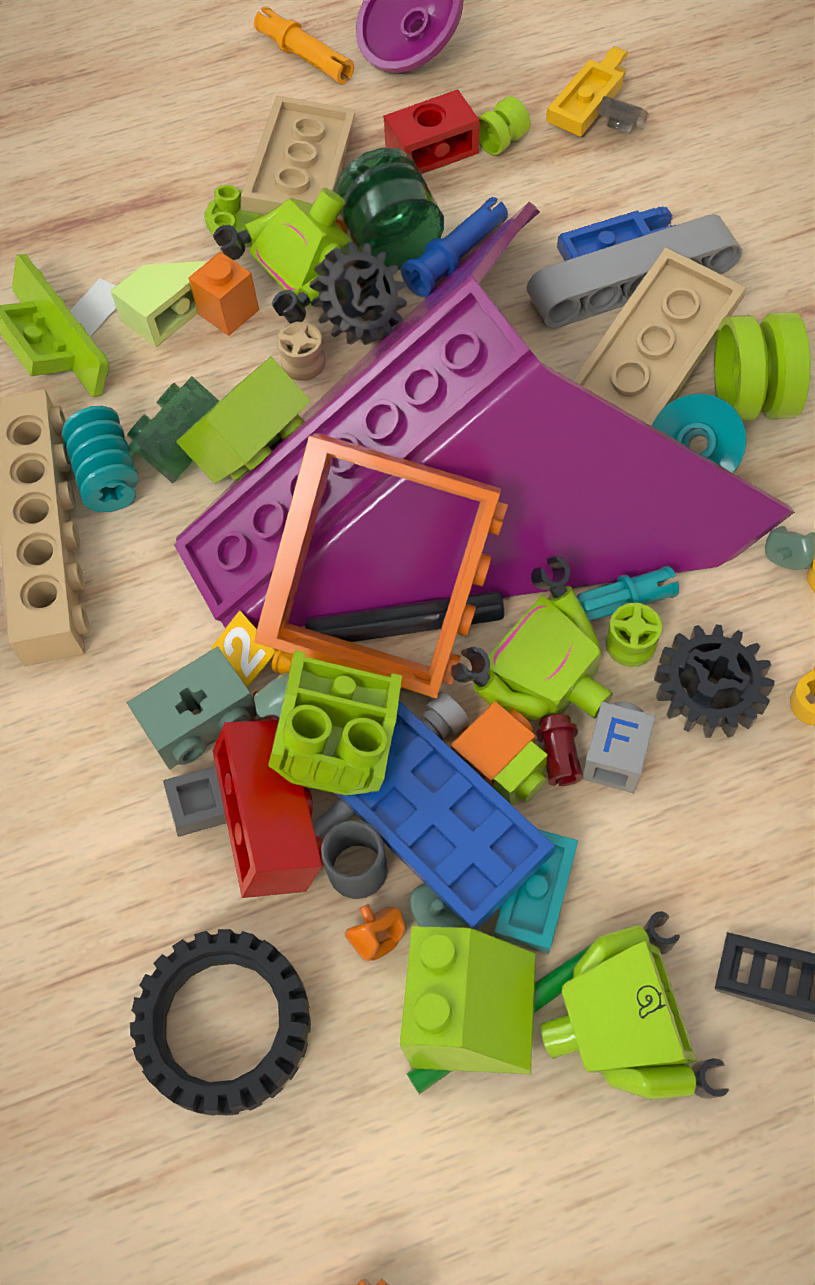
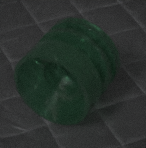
[334,147,444,270]

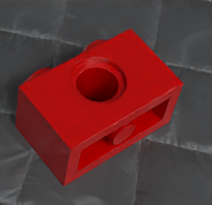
[383,89,480,180]

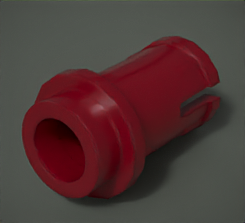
[536,714,583,786]

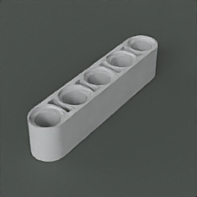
[526,214,742,328]

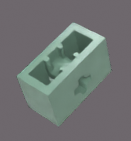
[126,646,257,770]

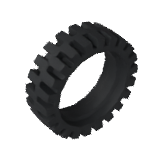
[130,929,311,1116]

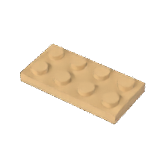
[241,95,356,216]
[573,247,746,426]

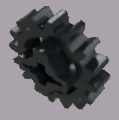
[309,242,407,345]
[654,624,775,738]

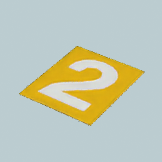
[211,610,276,688]

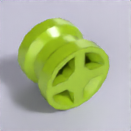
[605,603,662,667]

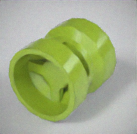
[478,96,531,156]

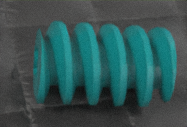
[62,405,139,512]

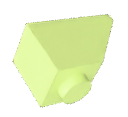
[110,261,207,347]

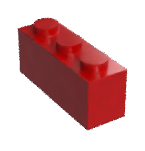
[212,720,324,898]

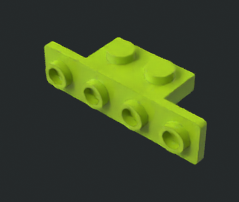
[0,254,109,397]

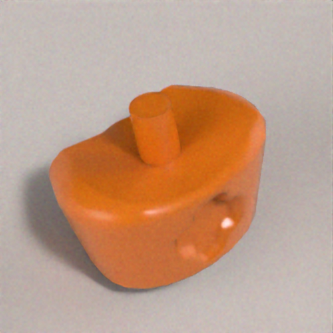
[344,904,406,961]

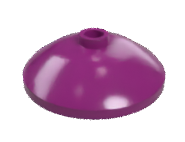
[356,0,464,73]

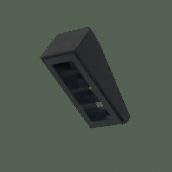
[715,932,815,1022]

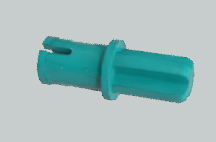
[577,566,679,622]

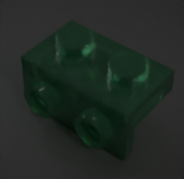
[127,376,219,484]

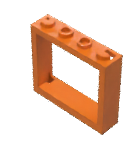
[254,433,508,699]

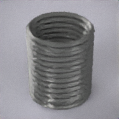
[321,820,388,899]

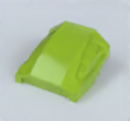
[268,650,402,796]

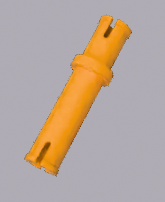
[254,6,355,85]

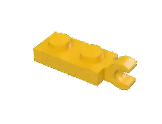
[546,46,628,137]

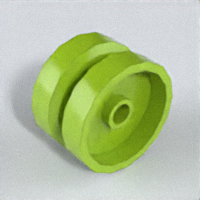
[714,311,811,422]

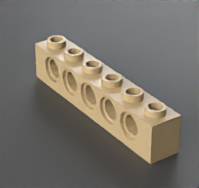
[0,389,90,666]

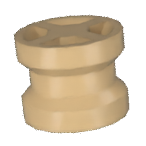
[277,322,325,380]

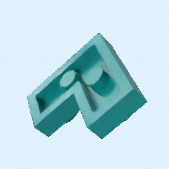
[494,829,579,954]

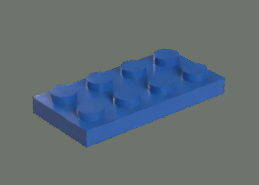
[335,701,555,930]

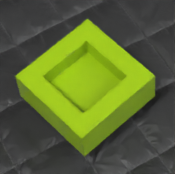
[493,741,548,806]

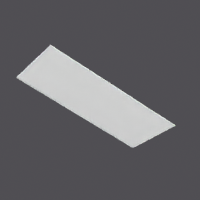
[70,278,116,337]

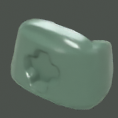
[765,526,815,570]
[410,884,464,928]

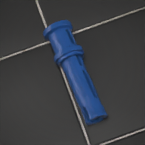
[401,197,508,297]

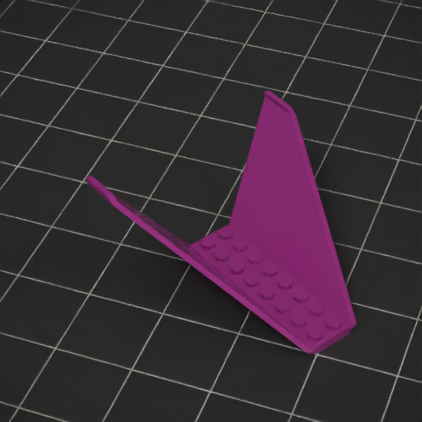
[174,202,795,629]

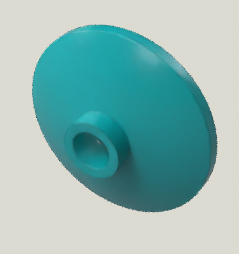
[652,394,747,473]

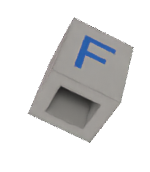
[583,702,655,794]

